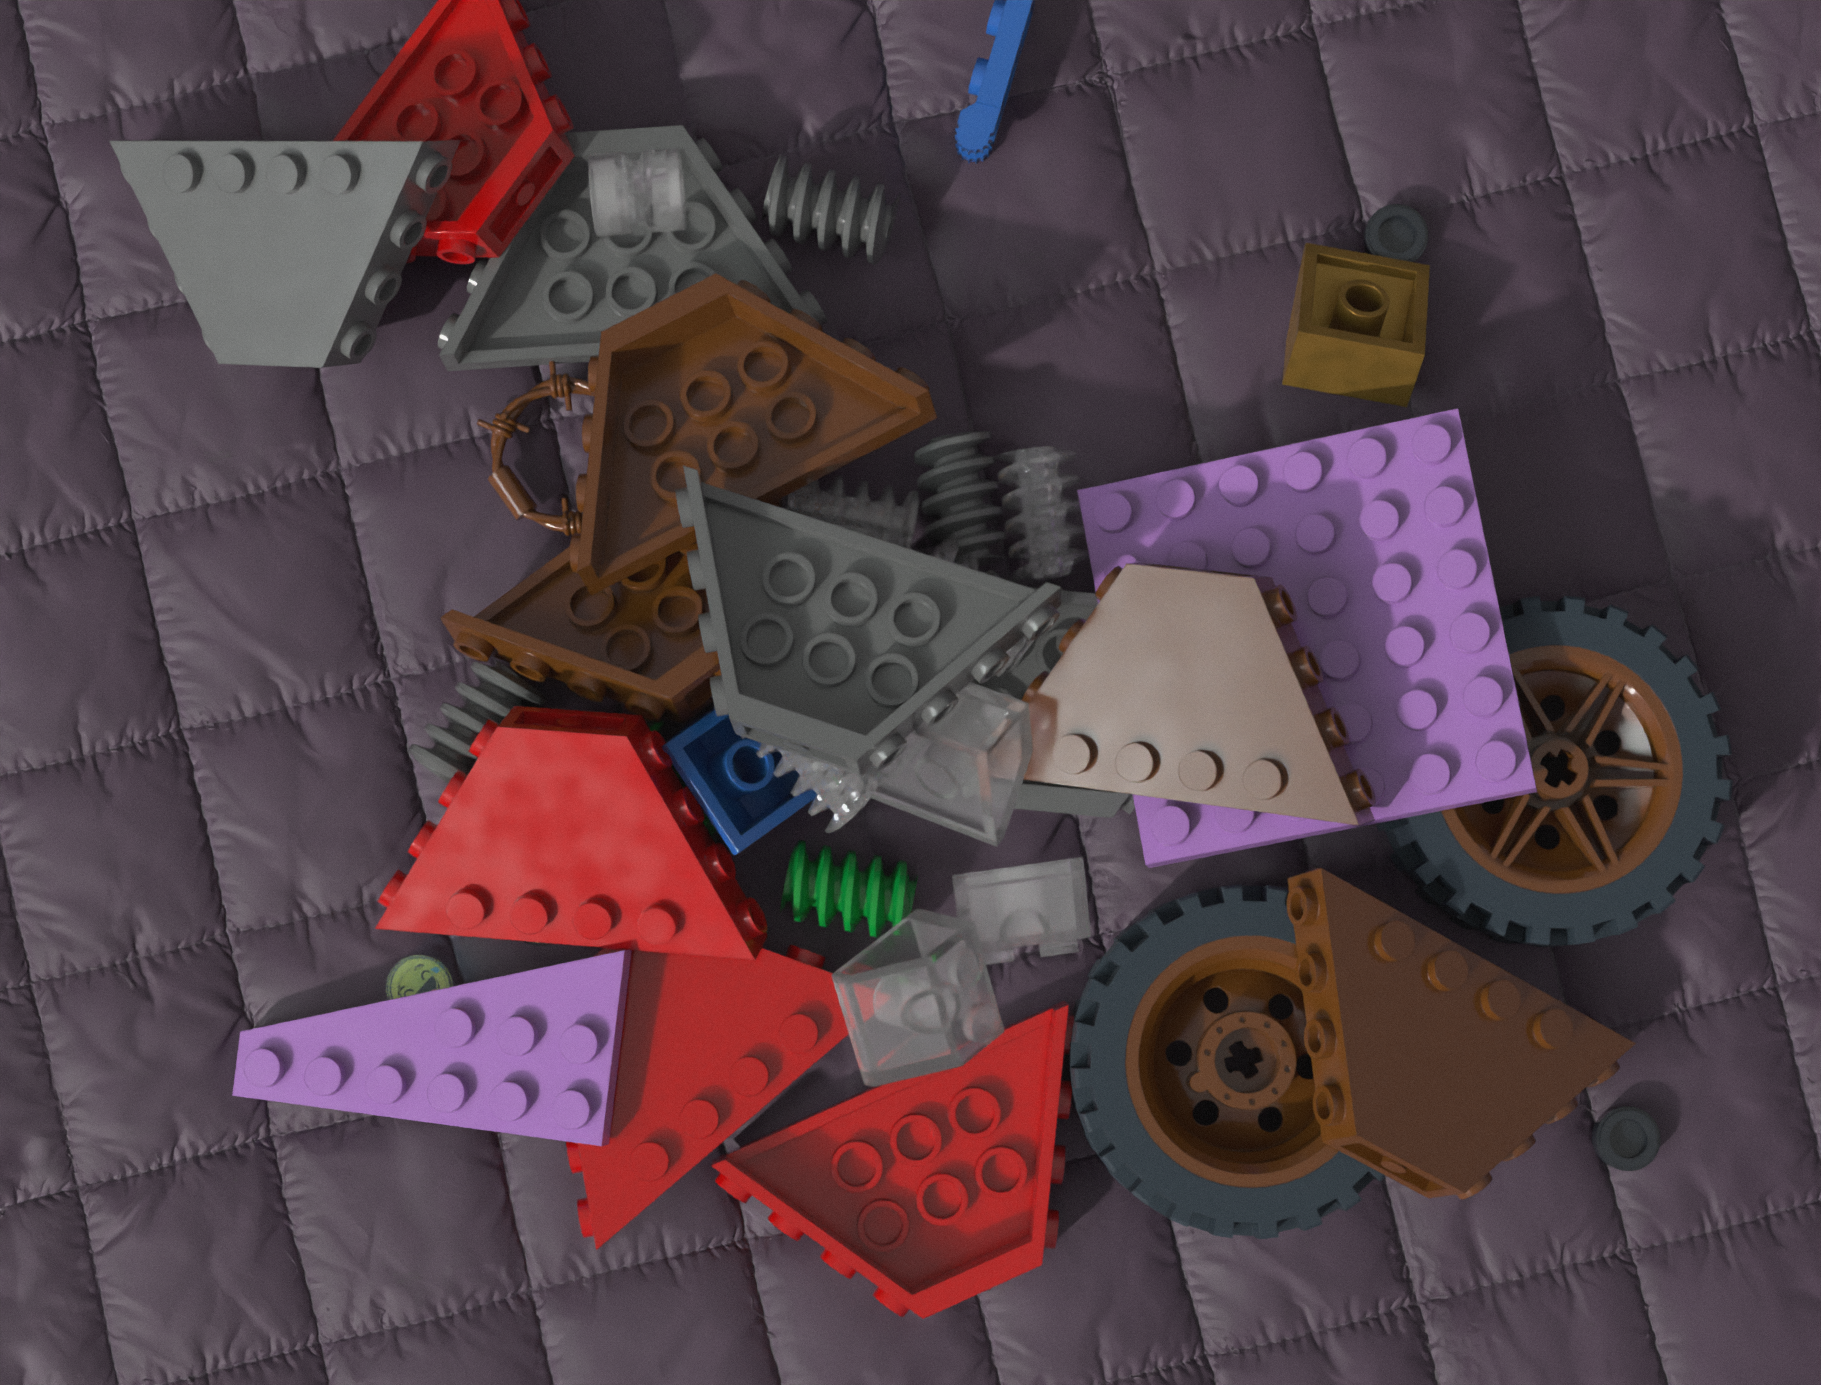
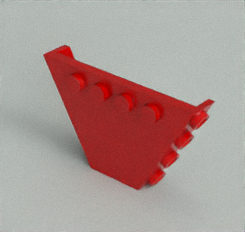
[333,0,575,264]
[375,706,768,960]
[566,945,895,1250]
[711,1000,1074,1319]

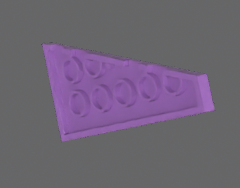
[232,950,632,1146]

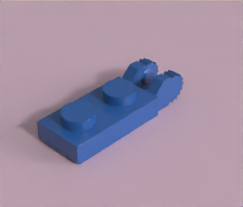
[955,0,1035,164]

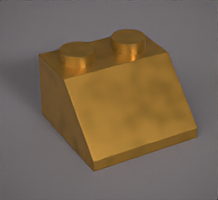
[1282,243,1430,407]

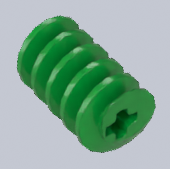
[780,840,919,943]

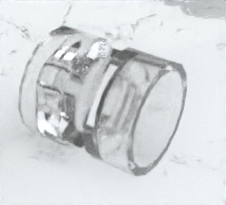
[589,147,687,237]

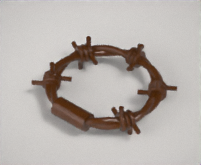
[477,361,595,536]

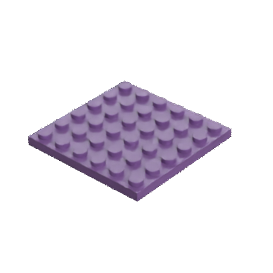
[1077,408,1537,868]

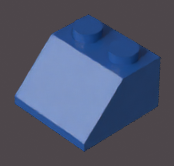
[661,706,834,856]

